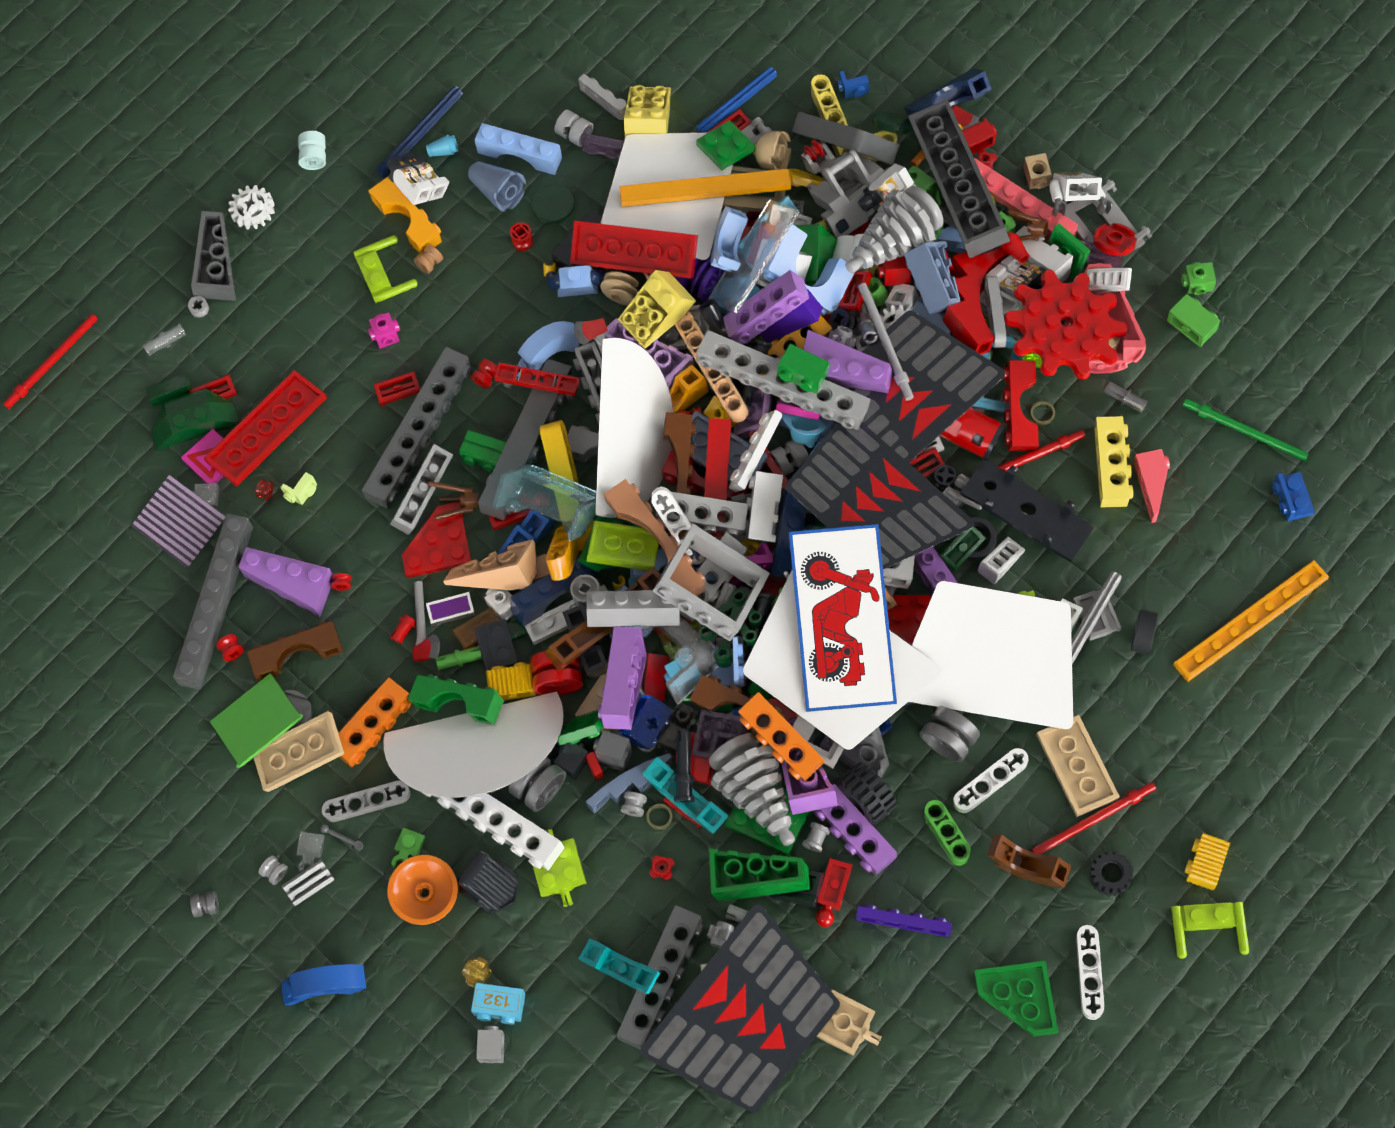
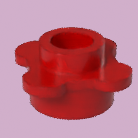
[976,149,997,169]
[649,856,675,881]

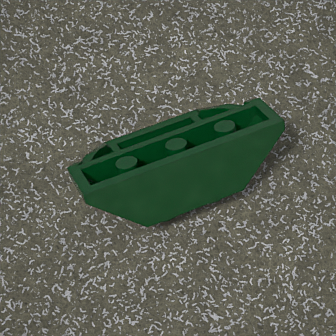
[151,388,240,451]

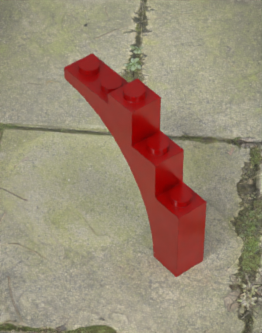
[942,247,1009,355]

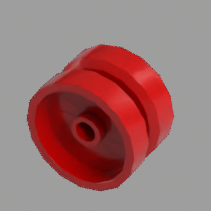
[530,651,583,696]

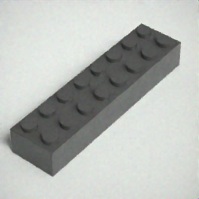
[908,99,1010,258]

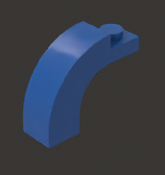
[281,964,366,1005]

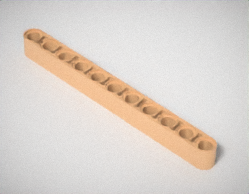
[643,273,749,422]

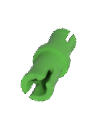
[436,645,482,671]

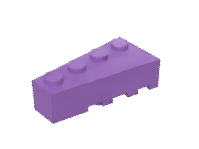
[804,330,893,393]
[239,547,333,618]
[598,626,647,730]
[777,718,838,815]

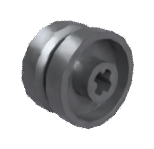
[920,706,980,763]
[509,757,566,812]

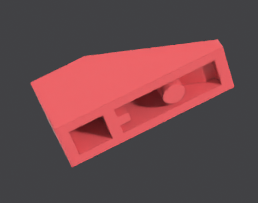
[1133,449,1170,523]

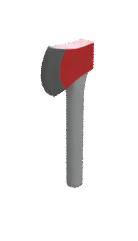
[574,318,608,356]
[413,581,440,663]

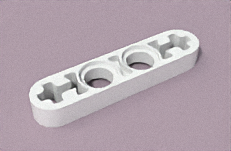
[651,487,706,565]
[953,748,1028,813]
[1076,925,1104,1020]

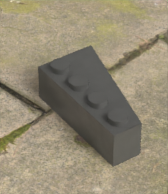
[191,211,236,301]

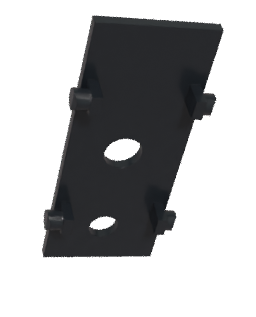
[960,459,1095,563]

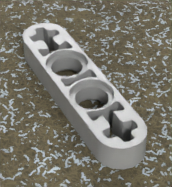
[984,276,1006,348]
[322,781,411,822]

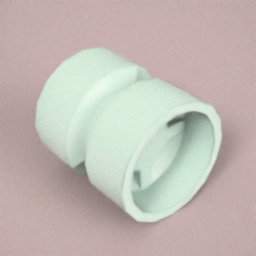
[298,131,326,170]

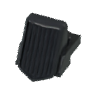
[457,850,519,915]

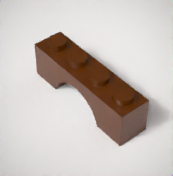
[247,621,344,682]
[690,674,787,742]

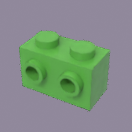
[1167,294,1220,347]

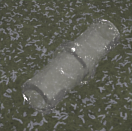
[143,323,187,356]

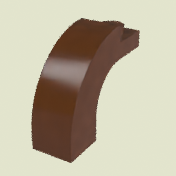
[987,834,1072,888]

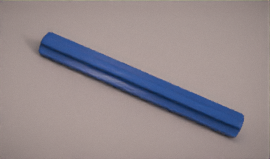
[696,67,777,133]

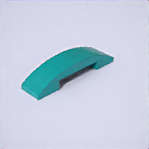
[642,757,728,834]
[578,938,660,994]

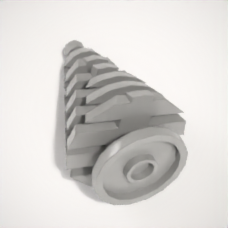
[845,186,943,273]
[709,733,795,846]

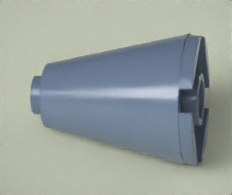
[468,162,526,212]

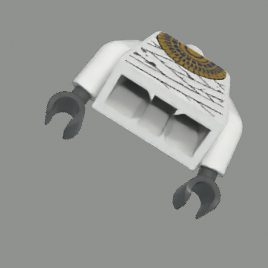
[1050,172,1113,216]

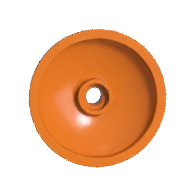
[387,855,458,925]

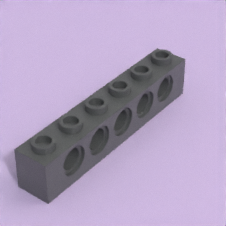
[616,905,704,1050]

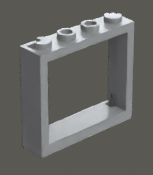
[652,524,770,641]

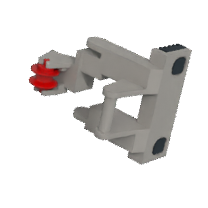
[801,140,890,239]

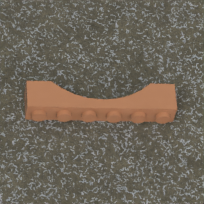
[604,479,706,596]

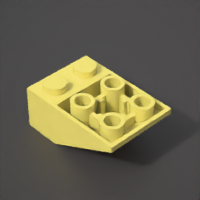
[624,85,671,138]
[618,270,696,348]

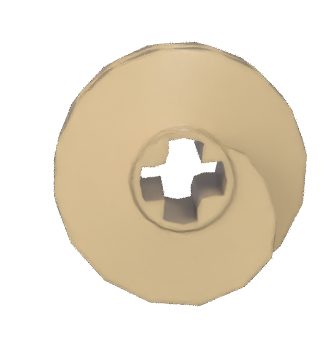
[600,272,639,306]

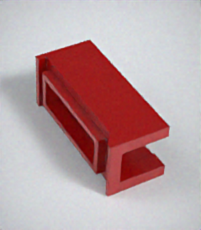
[962,118,997,155]

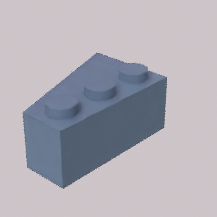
[904,241,961,314]

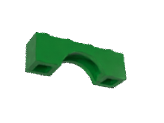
[408,674,504,725]

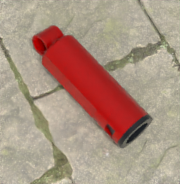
[940,408,1005,460]

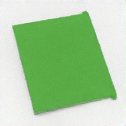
[210,673,303,768]

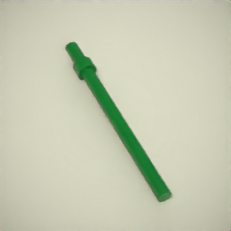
[1183,398,1309,461]

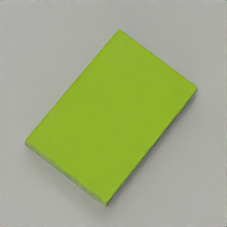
[587,521,659,571]

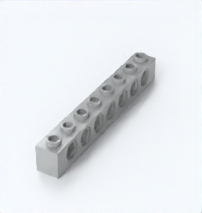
[696,330,870,431]

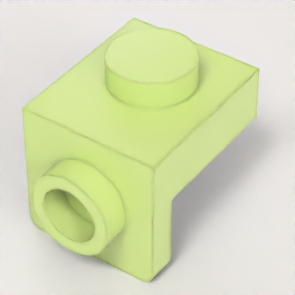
[280,472,317,505]

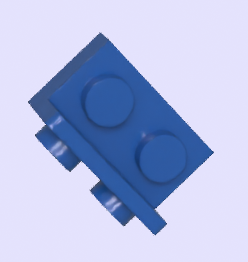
[1272,472,1315,521]

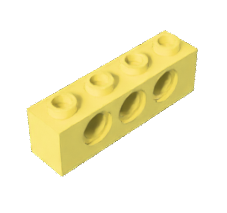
[1094,416,1133,507]

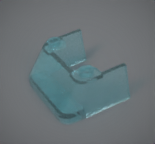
[492,465,596,541]

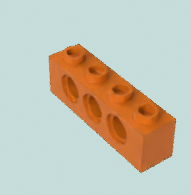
[338,678,411,768]
[738,692,825,781]

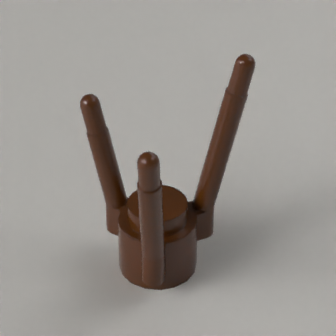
[1008,209,1048,241]
[428,481,478,520]

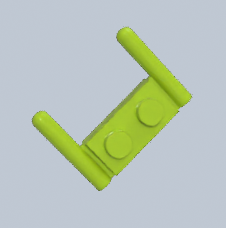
[353,235,417,303]
[1171,902,1249,959]

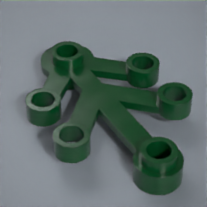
[699,589,764,668]

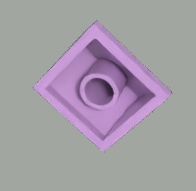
[733,389,772,438]

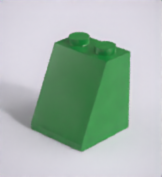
[794,224,837,287]

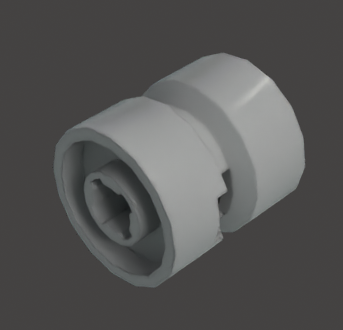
[554,109,594,147]
[770,439,809,476]
[570,574,601,608]

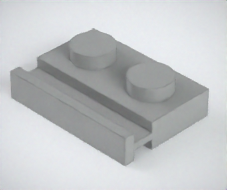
[1073,590,1121,641]

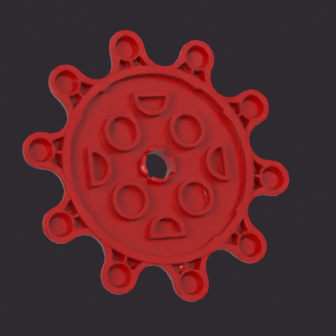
[1004,270,1128,380]

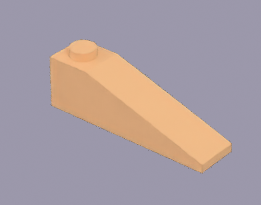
[443,539,537,590]

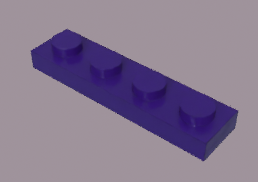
[856,904,952,938]

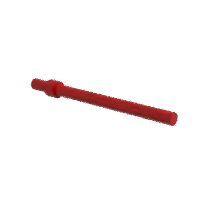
[2,314,98,409]
[997,430,1086,472]
[1031,782,1156,854]

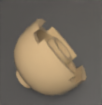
[753,131,791,170]

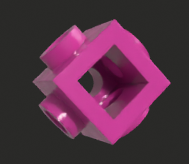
[368,312,400,349]

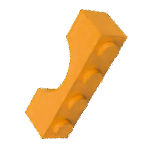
[369,176,442,254]
[669,365,709,414]

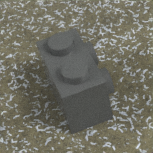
[593,730,632,773]

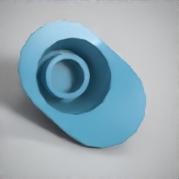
[781,412,826,448]

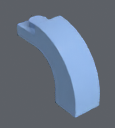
[710,206,748,272]
[517,321,580,376]

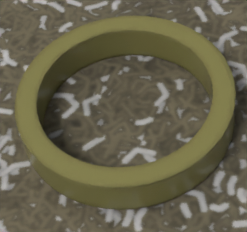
[1030,401,1055,425]
[646,804,673,830]

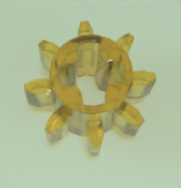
[462,956,492,988]

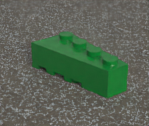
[709,848,810,902]

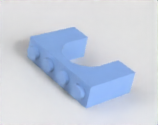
[758,223,854,316]

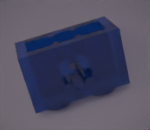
[620,694,673,749]

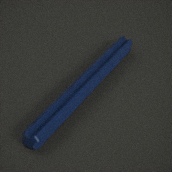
[376,86,463,178]

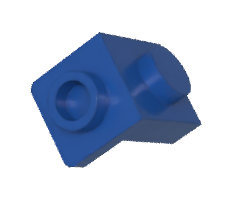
[836,71,869,99]

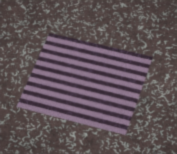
[131,475,225,568]

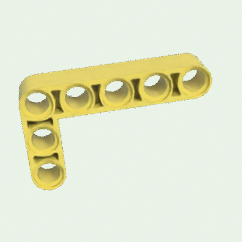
[811,75,897,161]

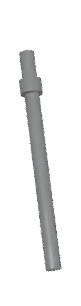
[858,283,914,401]

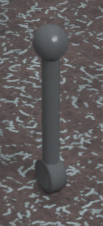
[320,824,364,851]

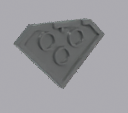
[820,727,889,778]

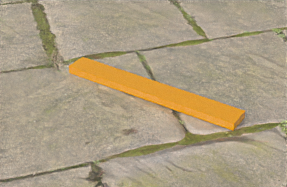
[619,169,791,207]
[1173,560,1329,682]

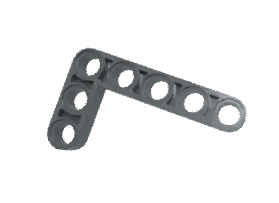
[791,111,900,165]

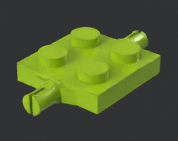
[532,829,587,907]

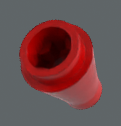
[1001,232,1030,264]

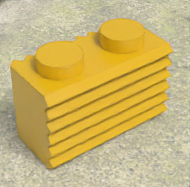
[486,662,536,700]
[1184,833,1230,891]

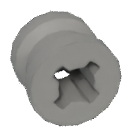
[621,792,647,817]
[258,855,288,885]

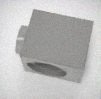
[477,1026,505,1063]

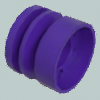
[673,257,726,302]

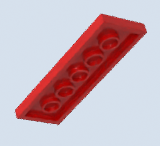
[570,221,698,278]
[204,370,327,487]

